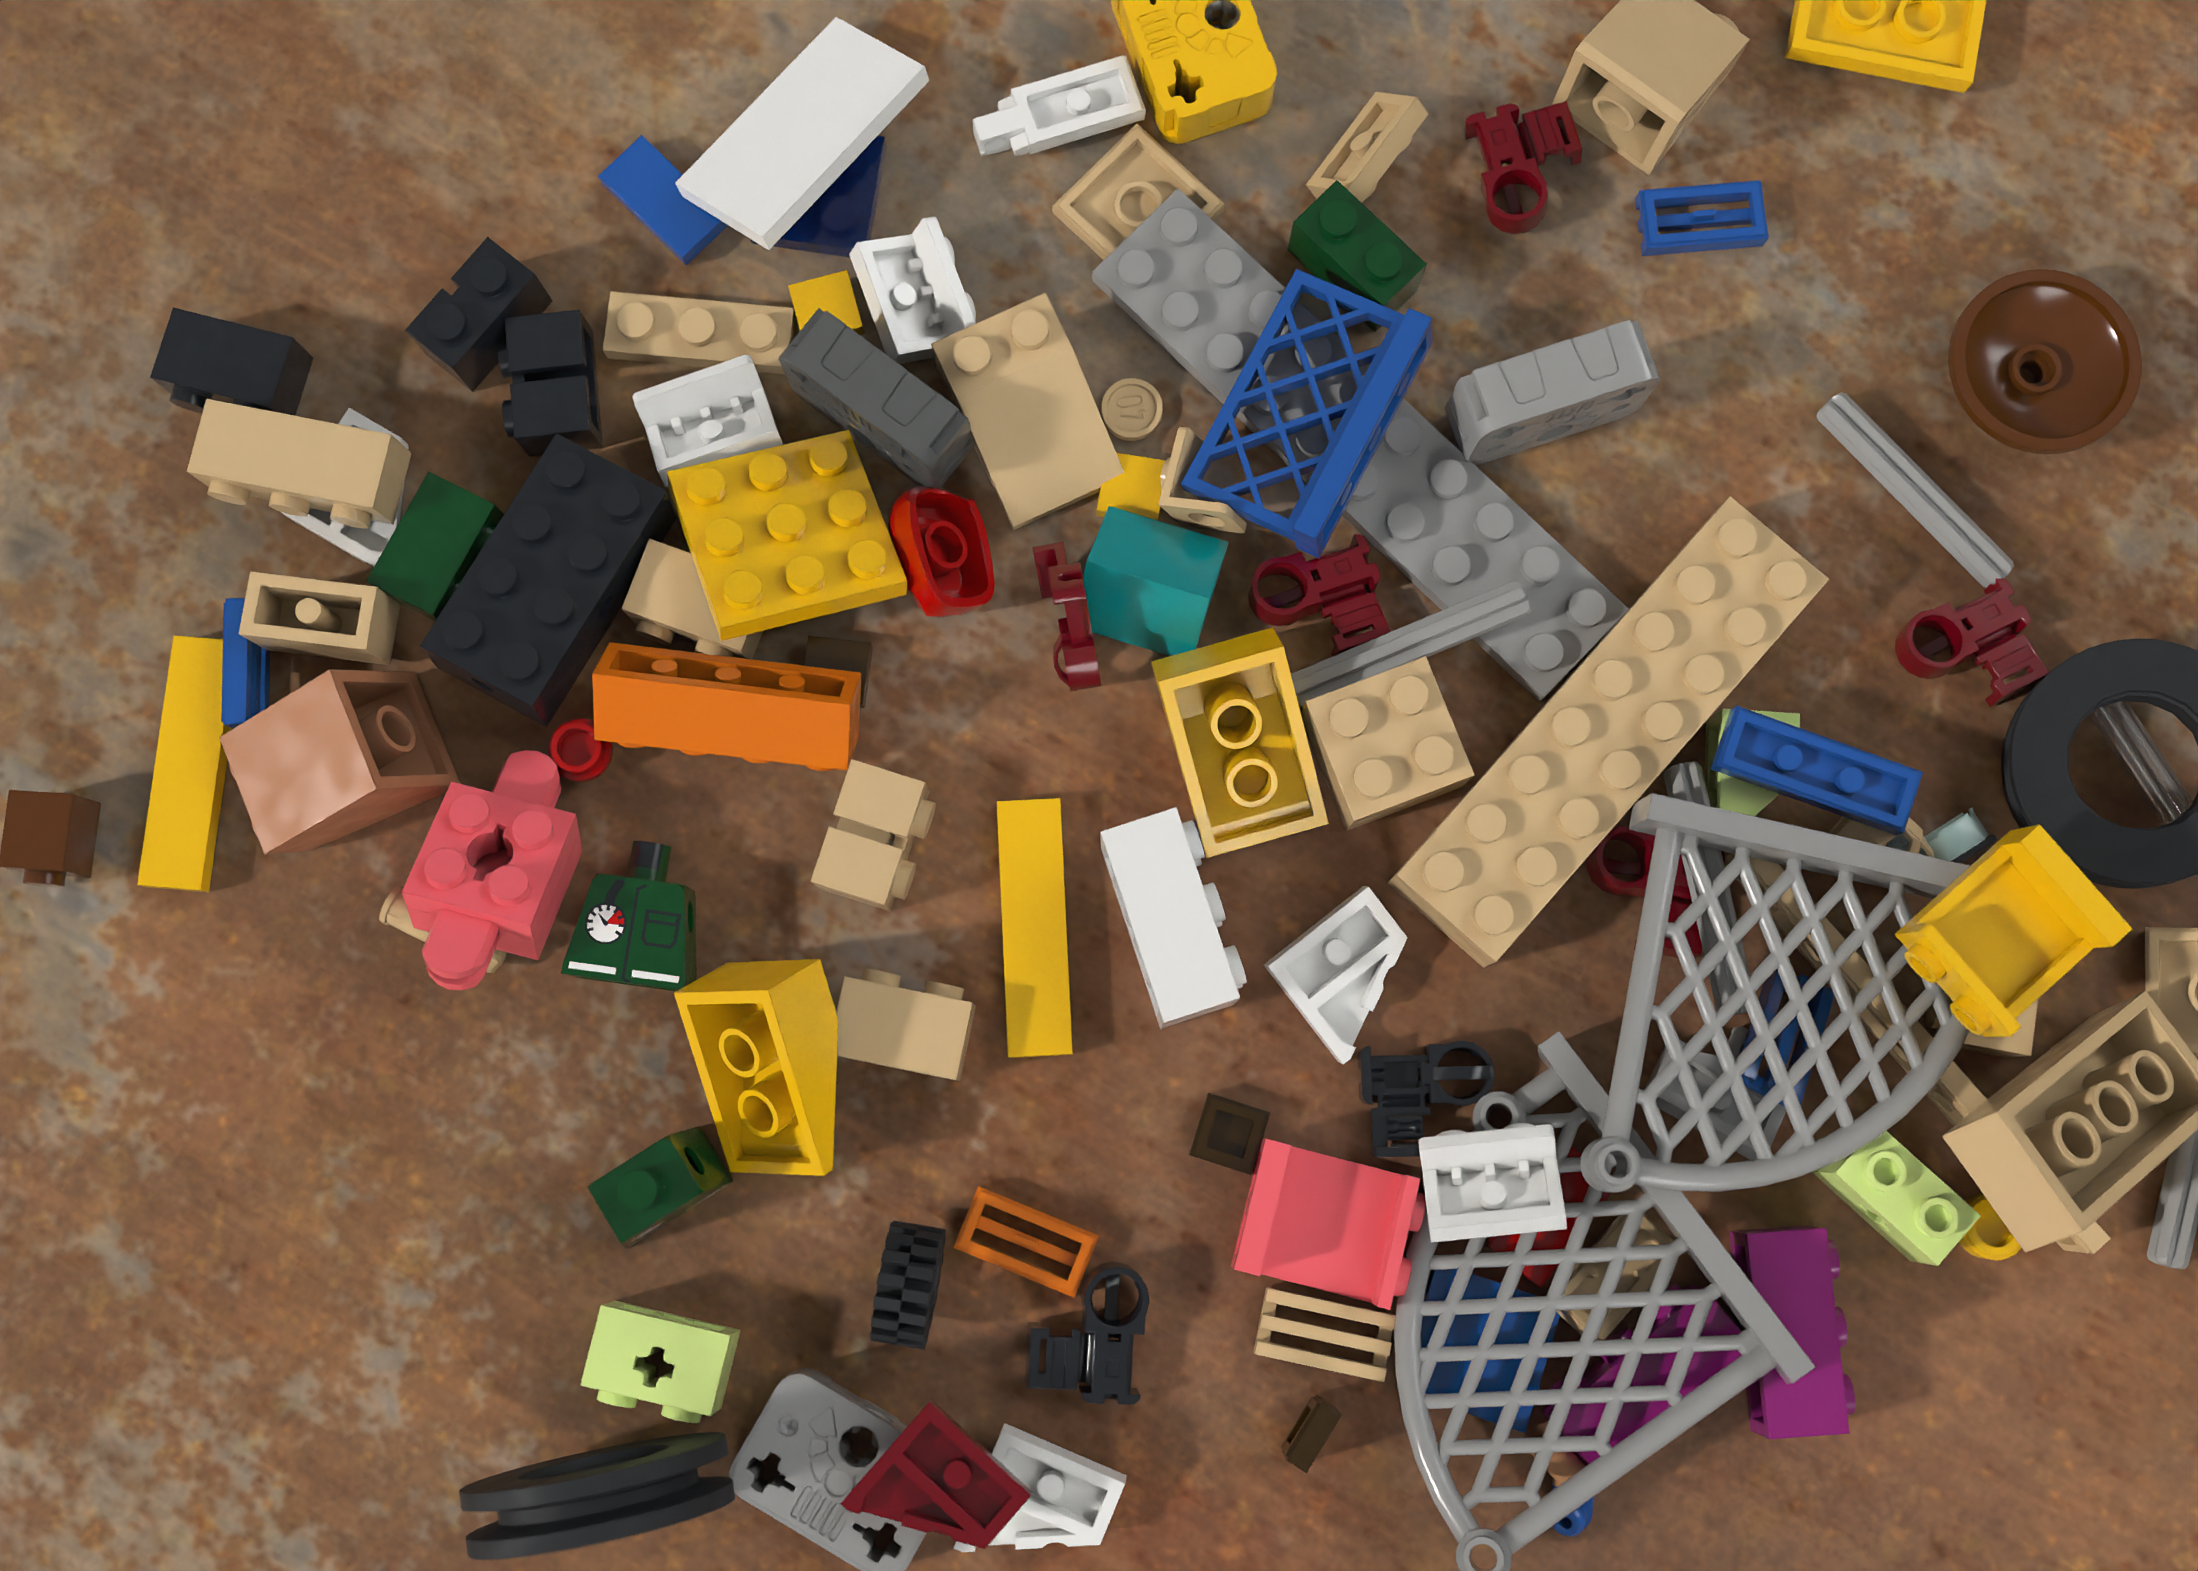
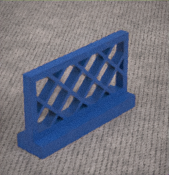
[1181,269,1432,559]

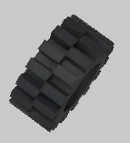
[870,1220,946,1350]

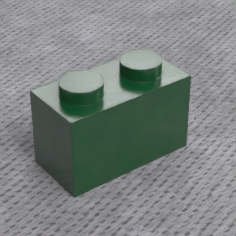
[1287,180,1427,332]
[366,471,504,621]

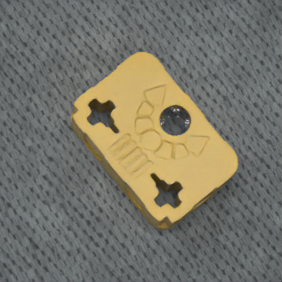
[1111,0,1277,144]

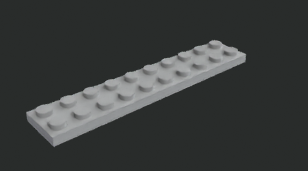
[1092,188,1629,702]

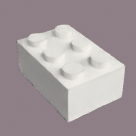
[1100,807,1247,1029]

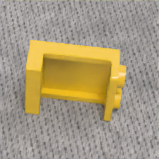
[1894,824,2132,1037]

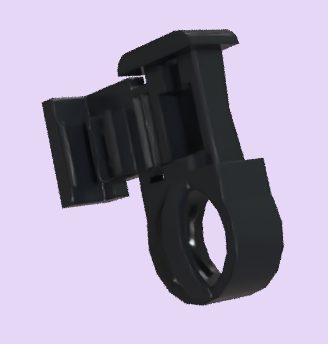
[1358,1040,1495,1157]
[1025,1262,1150,1405]

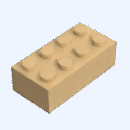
[1942,990,2198,1252]

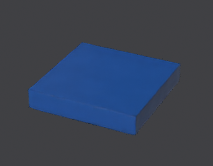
[1396,1269,1560,1433]

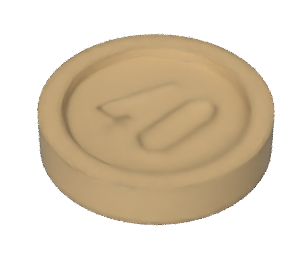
[1101,378,1163,441]

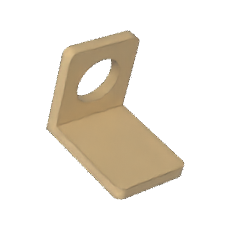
[1158,427,1247,533]

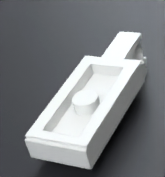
[972,55,1146,156]

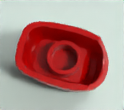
[888,486,995,618]

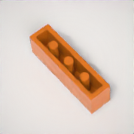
[592,642,861,771]

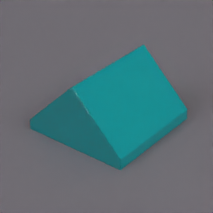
[1083,506,1229,656]

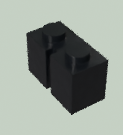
[405,237,553,392]
[150,307,314,416]
[497,310,603,456]

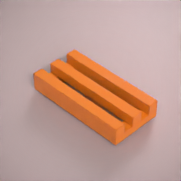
[953,1186,1099,1298]

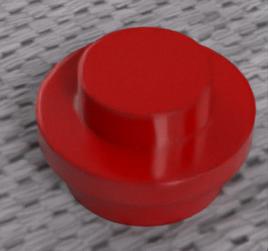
[548,718,613,782]

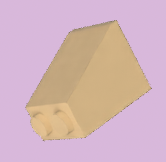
[1552,0,1750,175]

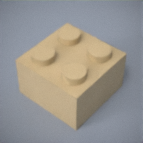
[1301,656,1475,831]

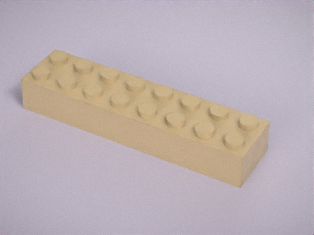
[1387,496,1829,968]

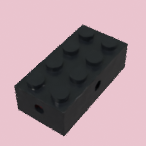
[420,433,676,727]

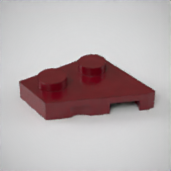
[840,1399,1032,1549]

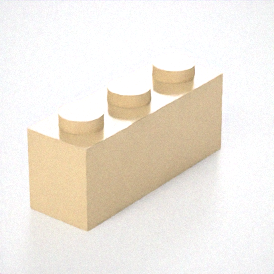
[187,399,411,529]

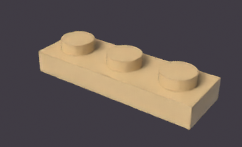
[603,291,797,375]

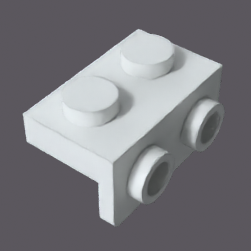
[849,217,976,364]
[632,355,783,487]
[1418,1123,1567,1242]

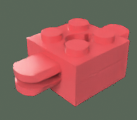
[402,750,583,991]

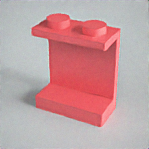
[1231,1139,1426,1310]

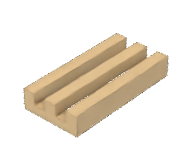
[1253,1287,1396,1382]

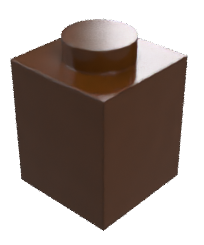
[0,790,101,887]

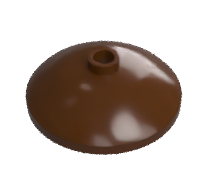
[1948,269,2142,454]

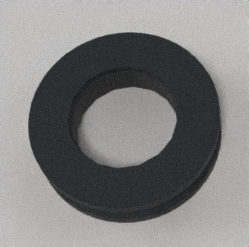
[2001,639,2198,889]
[459,1432,735,1560]

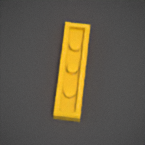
[137,635,232,892]
[997,798,1073,1058]

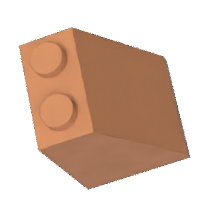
[219,670,460,854]

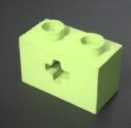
[1812,1131,1981,1266]
[580,1300,741,1423]

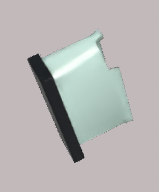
[1924,808,1997,863]

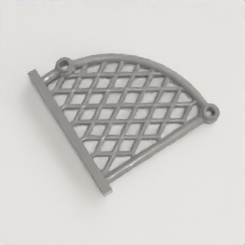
[1580,793,1970,1192]
[1394,1031,1815,1571]

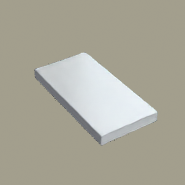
[675,17,929,250]

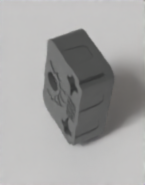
[779,308,974,489]

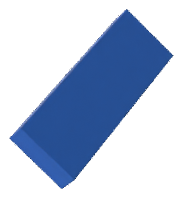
[1711,705,1923,836]

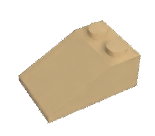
[931,293,1124,531]

